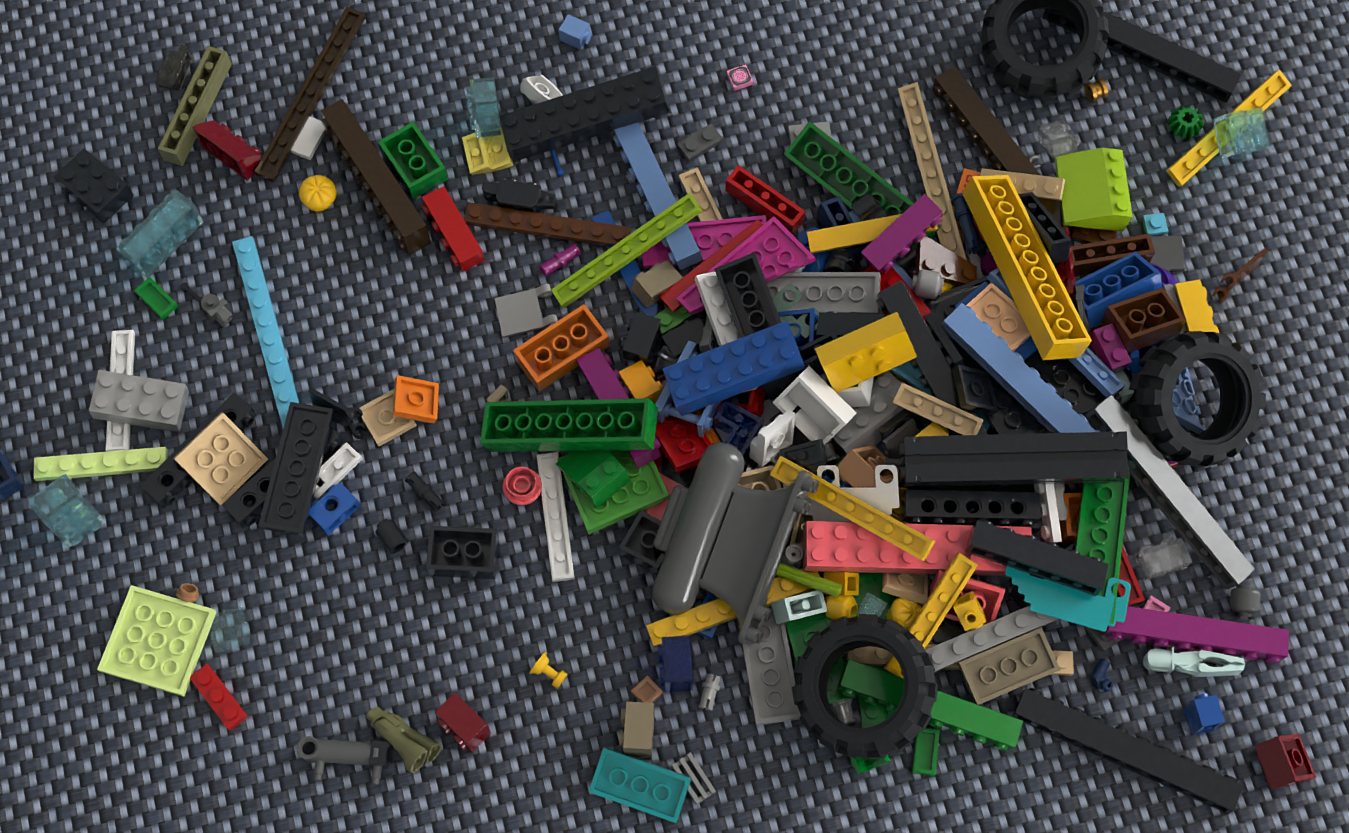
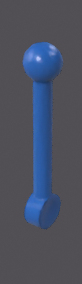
[550,150,564,176]

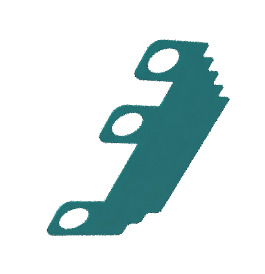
[1005,566,1131,632]

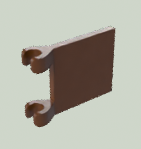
[1212,247,1268,304]

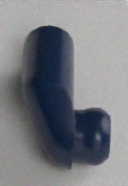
[1092,658,1113,693]

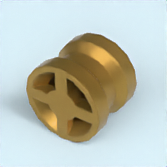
[1084,78,1108,103]

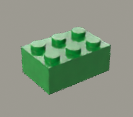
[378,121,448,199]

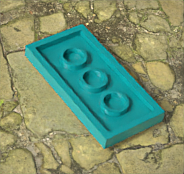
[589,747,692,823]

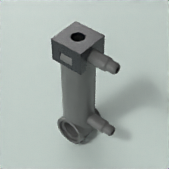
[297,736,391,785]

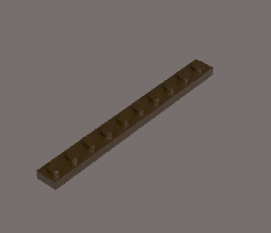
[254,7,366,182]

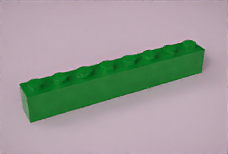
[837,659,1023,751]

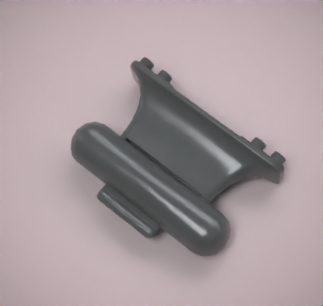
[652,442,819,645]

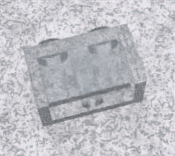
[1136,537,1192,581]

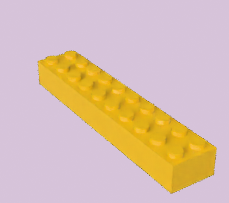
[962,175,1092,360]

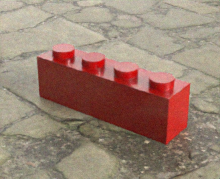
[725,165,805,235]
[421,186,485,272]

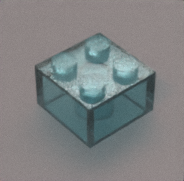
[466,77,501,138]
[1213,108,1270,160]

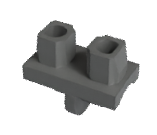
[201,294,233,328]

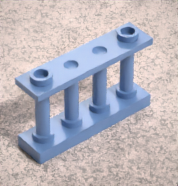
[655,341,721,437]

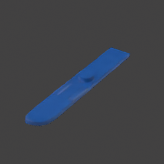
[592,210,657,317]

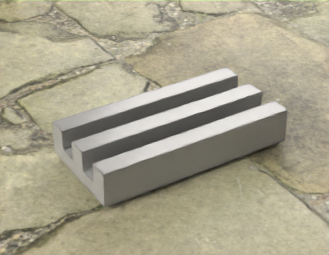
[671,752,716,805]

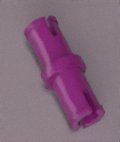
[539,244,581,277]

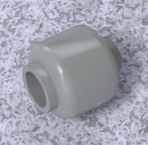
[911,269,944,299]

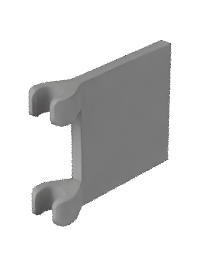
[494,284,558,338]

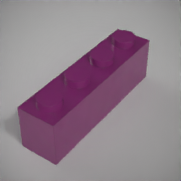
[861,194,943,273]

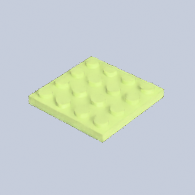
[97,585,217,697]

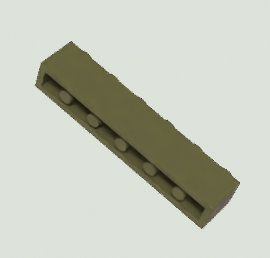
[158,46,232,166]

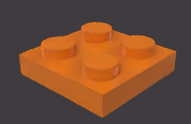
[392,375,439,424]

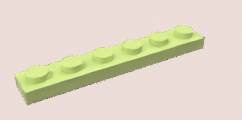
[34,447,168,481]

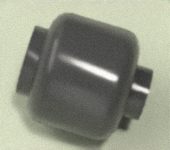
[1230,585,1261,617]

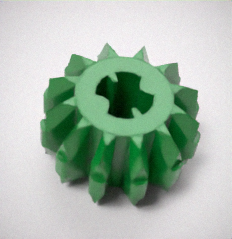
[1168,105,1204,141]

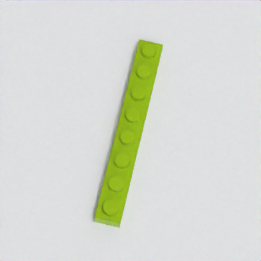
[551,193,703,308]

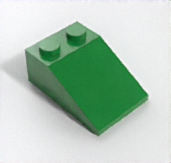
[556,450,630,509]

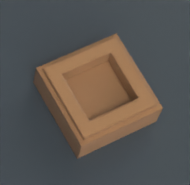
[631,675,663,703]

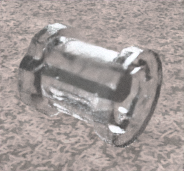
[832,698,857,725]

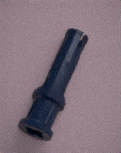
[950,193,980,254]

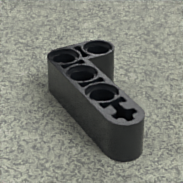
[851,192,916,272]

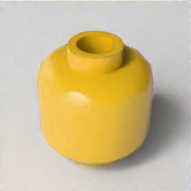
[825,595,858,620]

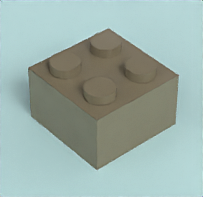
[619,702,655,758]

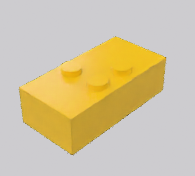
[815,312,917,393]

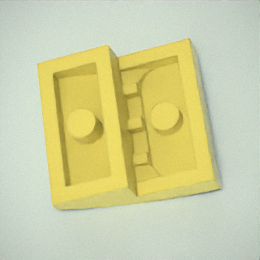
[462,127,514,175]

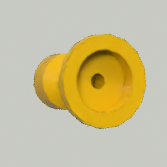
[529,651,568,689]

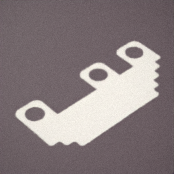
[783,465,899,522]

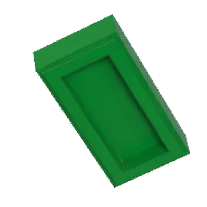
[134,277,179,320]
[912,728,940,777]

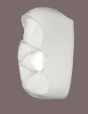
[520,75,563,104]

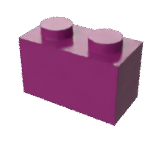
[1089,323,1132,374]

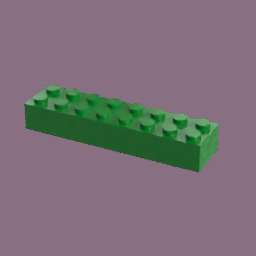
[784,121,942,248]
[480,398,658,452]

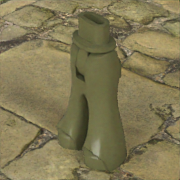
[366,707,441,773]

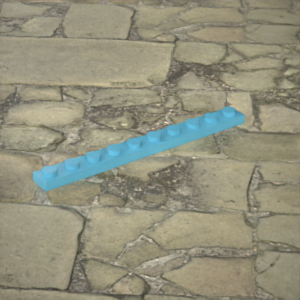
[232,236,299,428]

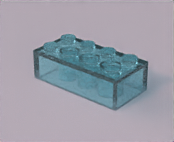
[116,189,203,281]
[27,474,106,547]

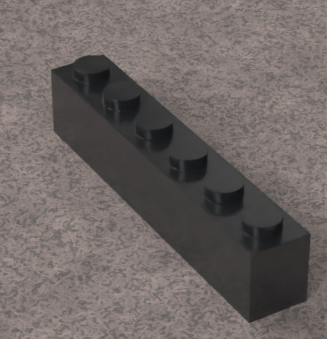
[965,520,1109,596]

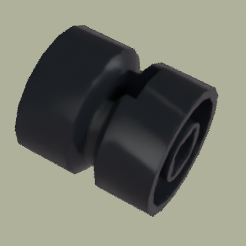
[823,248,856,272]

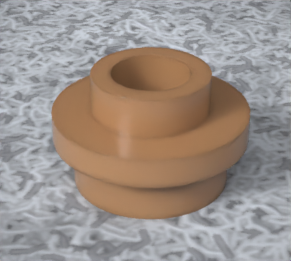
[176,583,199,603]

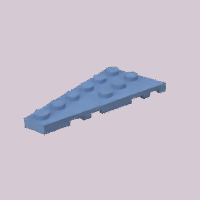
[1152,343,1206,435]

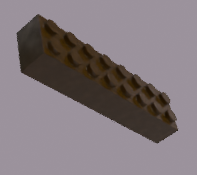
[321,99,431,256]

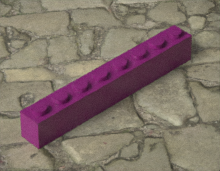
[1102,606,1289,663]

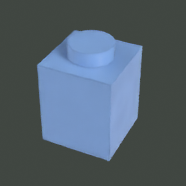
[559,14,592,50]

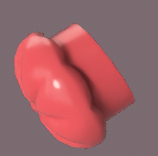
[502,467,542,505]

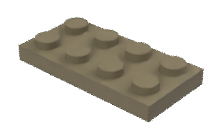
[957,627,1060,705]

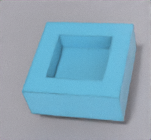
[1142,213,1168,236]

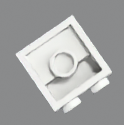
[749,410,796,467]

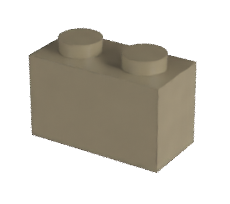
[631,260,683,308]

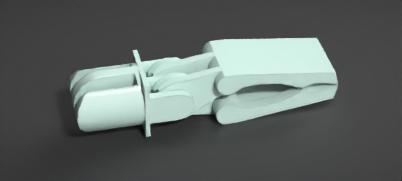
[1143,647,1245,677]

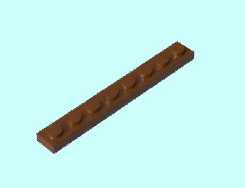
[464,202,631,247]

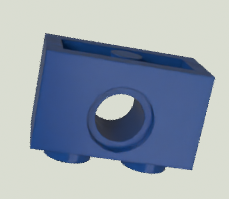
[309,482,361,536]

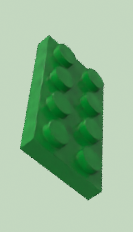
[785,612,854,705]

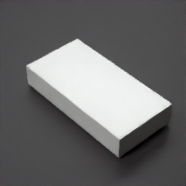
[291,116,325,160]

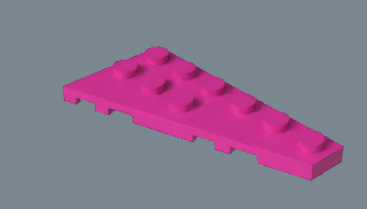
[677,217,816,315]

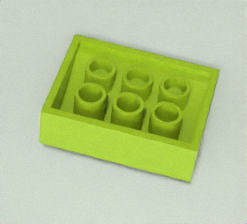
[1054,148,1133,232]

